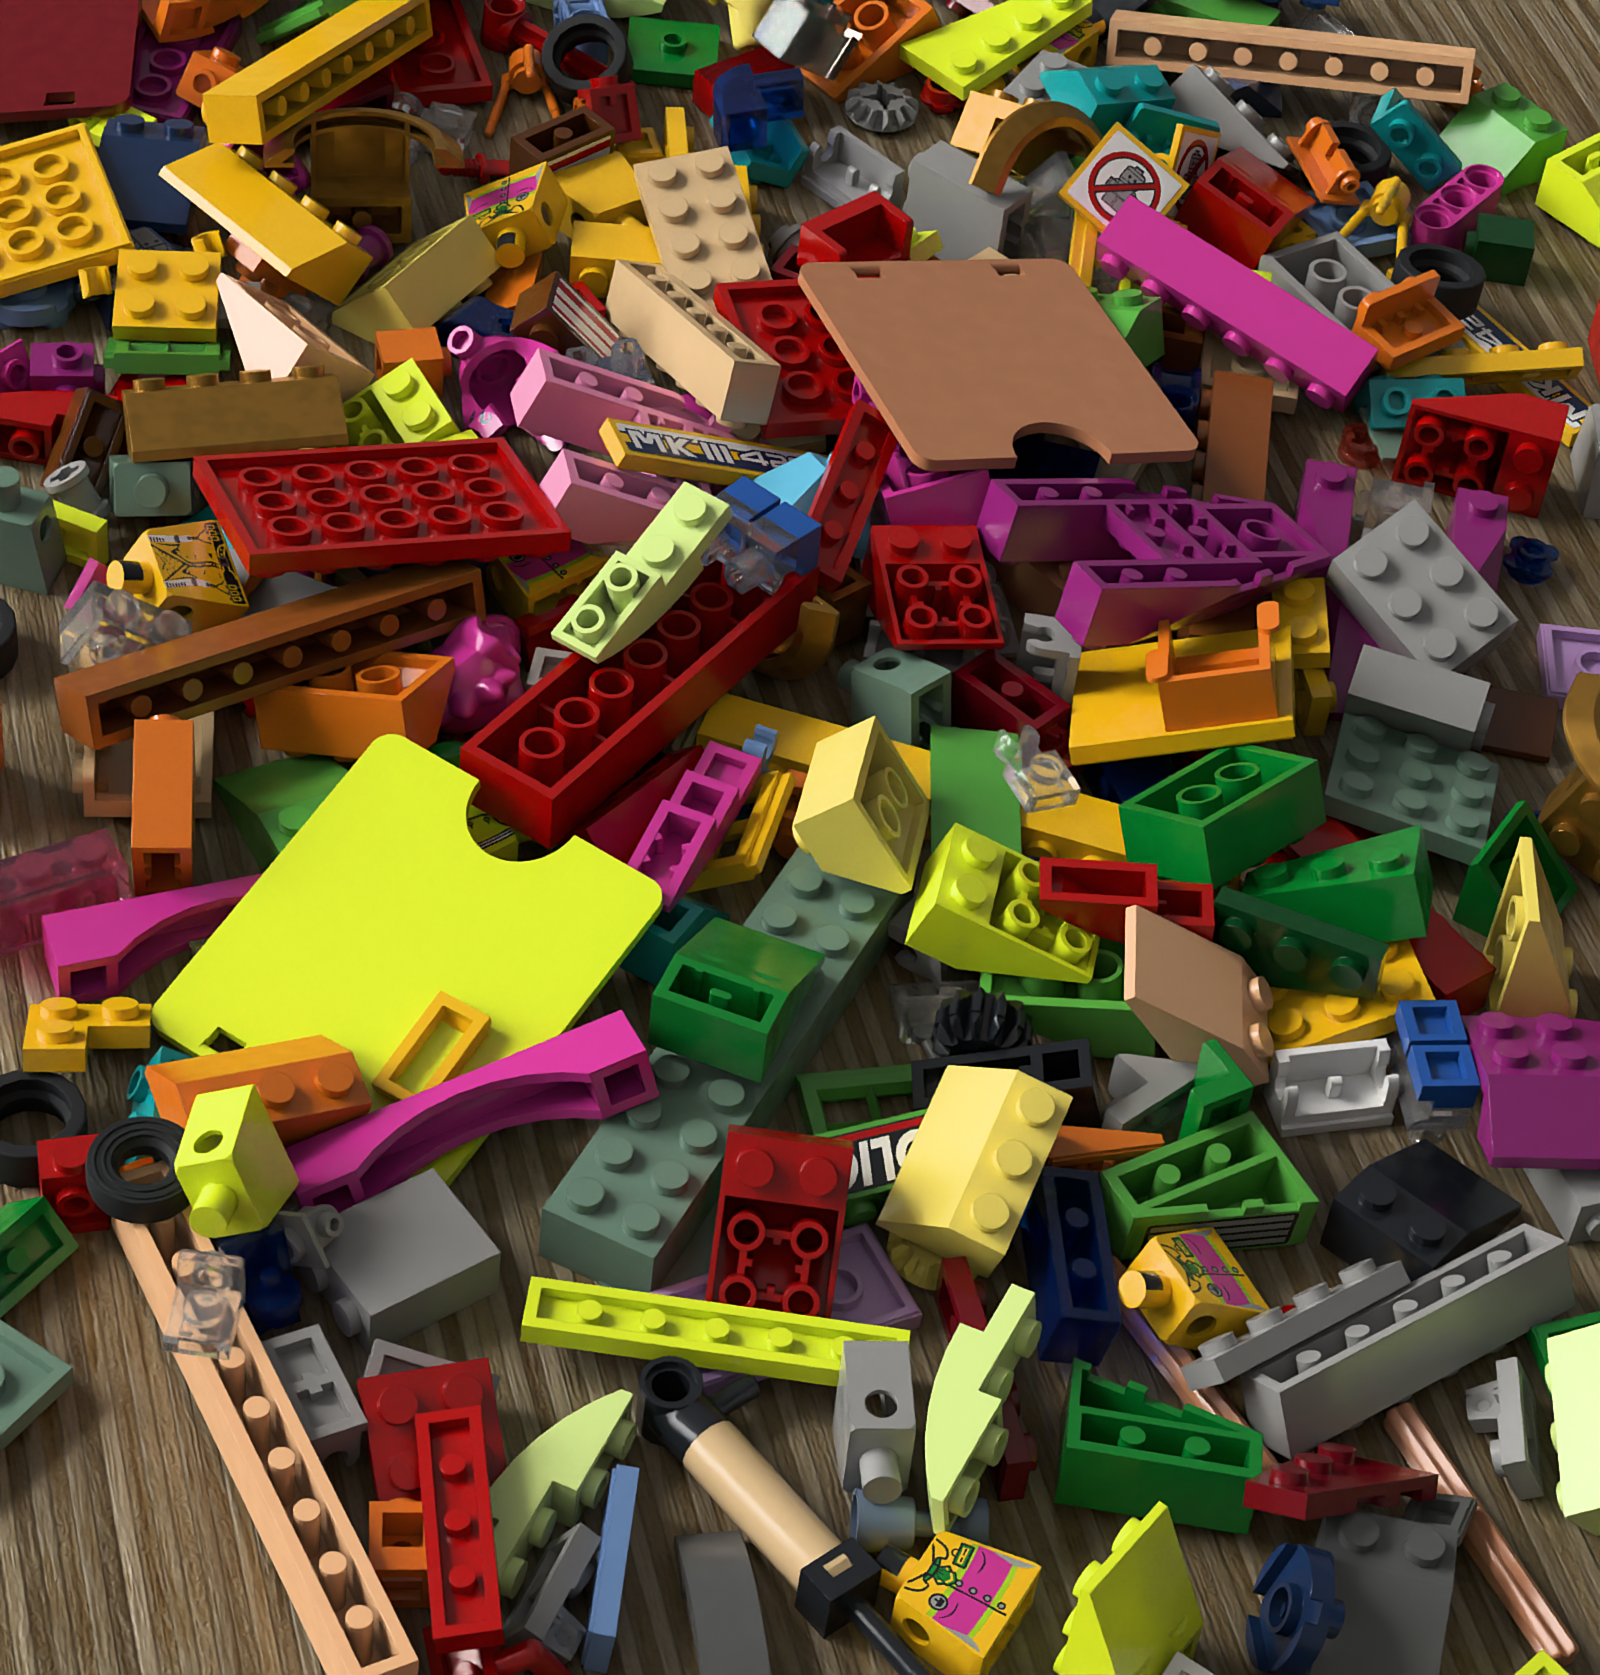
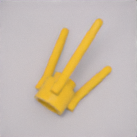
[1339,176,1412,258]

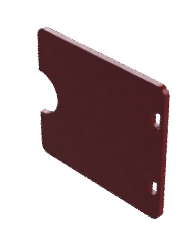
[0,0,142,123]

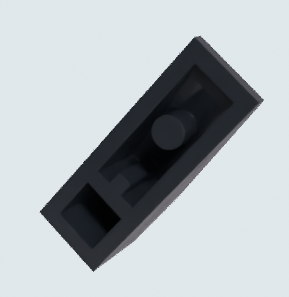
[911,1038,1102,1129]

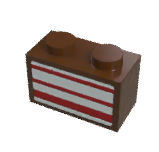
[509,105,615,176]
[509,270,623,372]

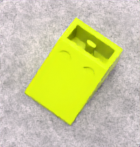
[1535,132,1600,248]
[298,358,461,450]
[905,822,1100,984]
[1053,1501,1204,1675]

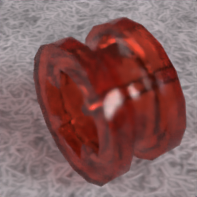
[1337,423,1381,470]

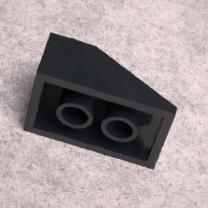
[1320,1139,1523,1282]

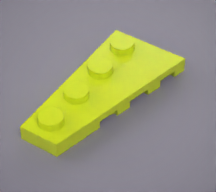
[899,0,1093,101]

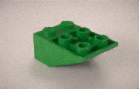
[647,917,826,1083]

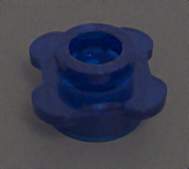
[1503,536,1559,585]

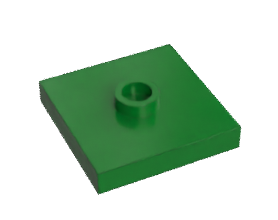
[627,16,720,89]

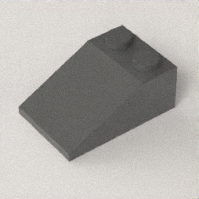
[1309,1509,1458,1675]

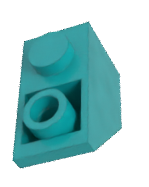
[620,893,730,986]

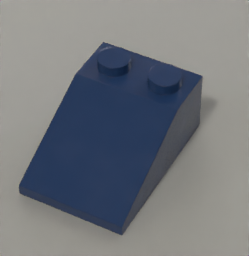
[98,114,206,234]

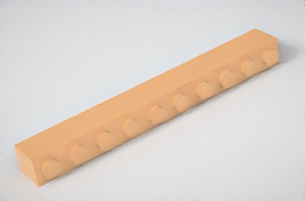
[111,1160,419,1675]

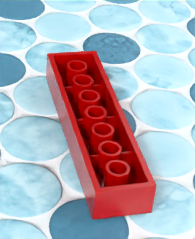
[460,524,820,849]

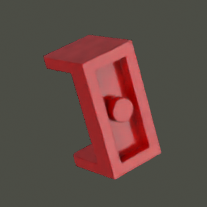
[796,191,914,267]

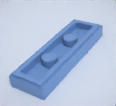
[581,1464,640,1674]

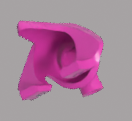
[447,325,566,453]

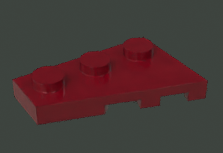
[1243,1442,1439,1520]

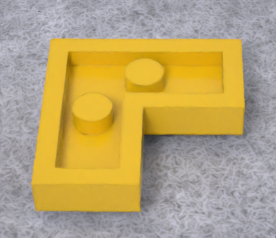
[22,997,152,1072]

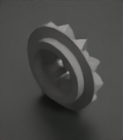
[845,79,919,132]

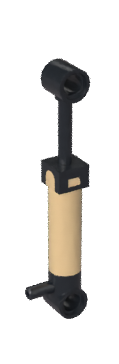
[635,1356,935,1675]

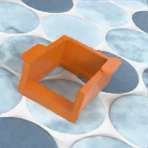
[1146,601,1280,732]

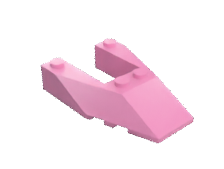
[510,348,775,546]

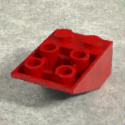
[1174,146,1317,270]
[1391,393,1569,519]
[862,525,1005,650]
[705,1124,854,1319]

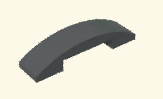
[673,1531,771,1675]

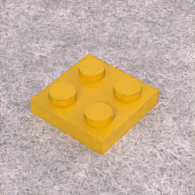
[112,249,222,343]

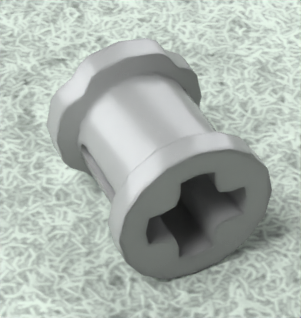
[43,460,112,518]

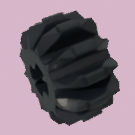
[931,986,1034,1057]

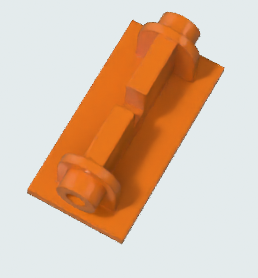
[1285,117,1361,207]

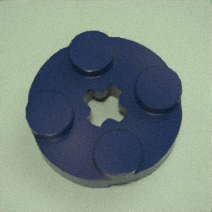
[1246,1543,1345,1675]

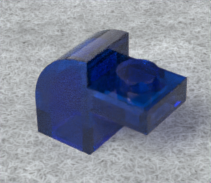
[713,63,804,152]

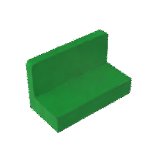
[1178,1039,1254,1140]
[0,1196,80,1318]

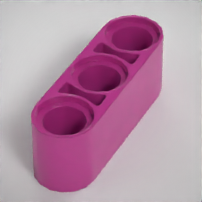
[1409,164,1504,250]

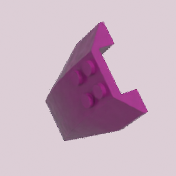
[1461,1011,1600,1170]

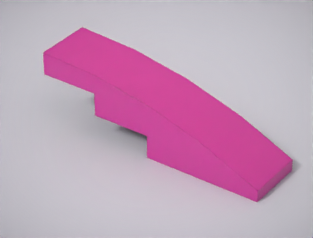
[627,741,762,913]

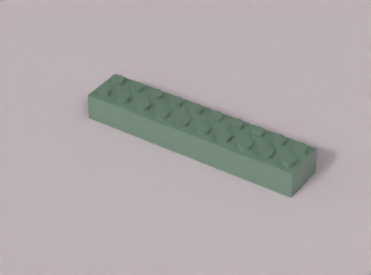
[538,847,919,1293]

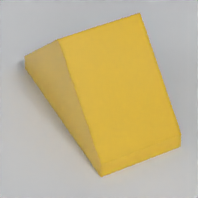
[371,990,492,1102]

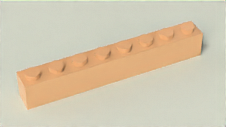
[1105,10,1476,104]

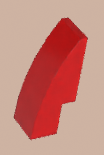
[1039,857,1215,944]

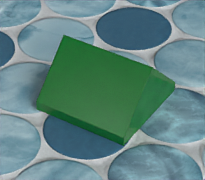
[1452,800,1578,938]

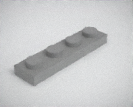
[1180,1258,1411,1391]

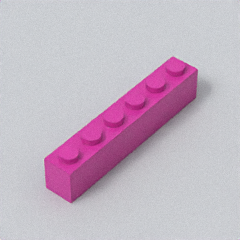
[1096,195,1379,413]

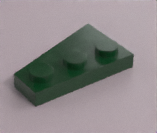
[1212,886,1389,999]

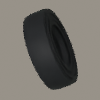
[85,1117,190,1224]

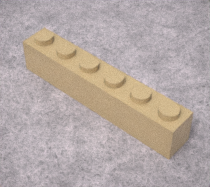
[605,259,781,429]

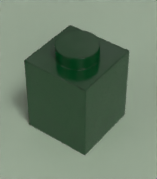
[1461,213,1535,287]

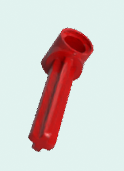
[480,0,636,88]

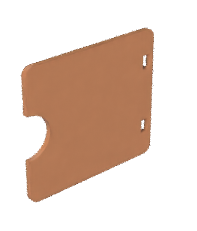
[798,258,1198,471]

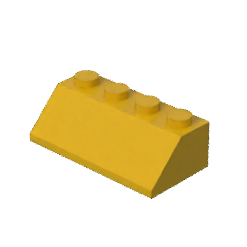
[158,143,374,307]

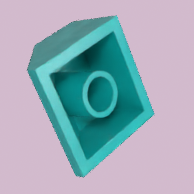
[1039,65,1177,137]

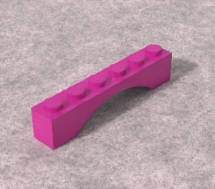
[42,873,263,1003]
[285,1009,660,1213]

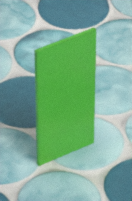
[930,725,1022,856]

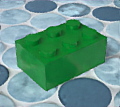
[1118,744,1326,891]

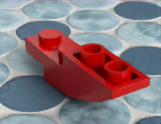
[0,390,128,466]

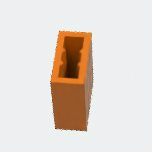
[131,714,196,896]

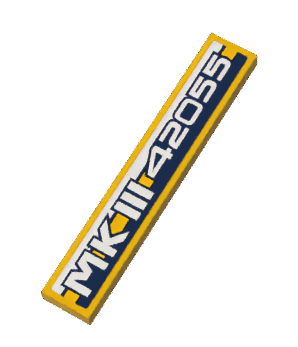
[1386,268,1591,448]
[599,418,829,486]

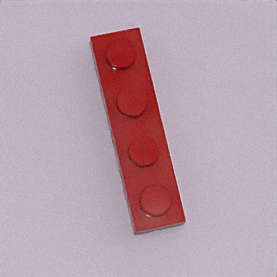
[807,399,898,593]
[415,1405,505,1655]

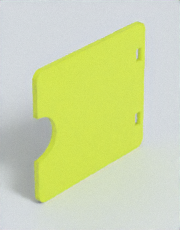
[151,734,663,1187]

